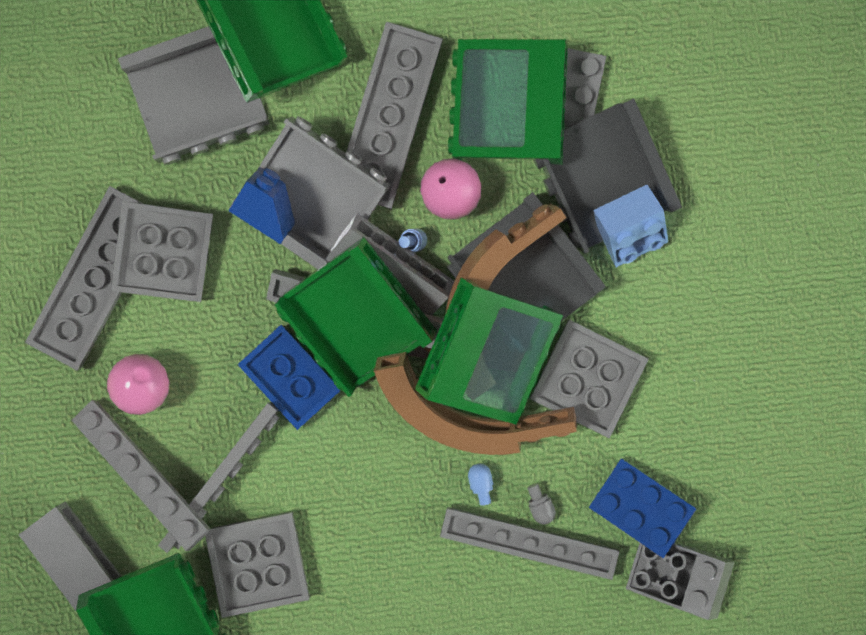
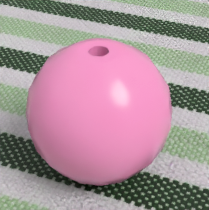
[420,158,482,220]
[107,354,170,415]

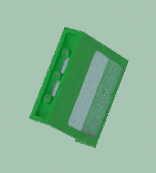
[448,39,568,165]
[415,277,563,425]

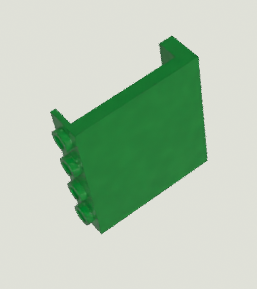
[196,0,348,103]
[274,237,437,397]
[76,553,227,635]

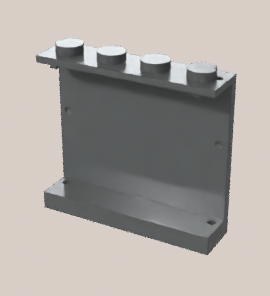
[533,98,682,254]
[447,192,606,353]

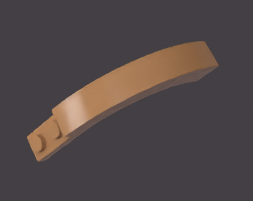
[445,204,566,400]
[374,352,577,455]

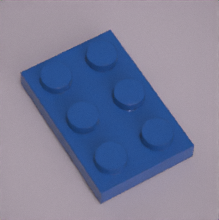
[237,325,340,430]
[589,459,697,559]

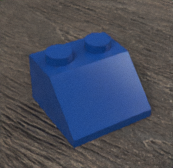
[229,167,295,244]

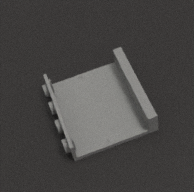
[118,26,270,165]

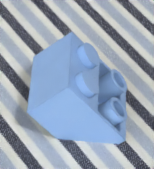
[594,185,668,267]

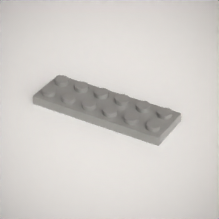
[347,22,443,209]
[25,186,143,371]

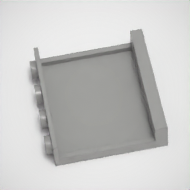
[230,116,391,269]

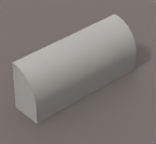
[325,213,454,315]
[19,501,122,611]

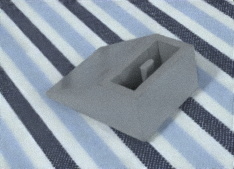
[626,542,735,620]

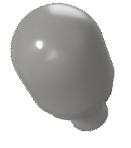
[527,483,556,524]

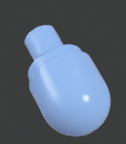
[399,228,427,252]
[468,463,494,505]

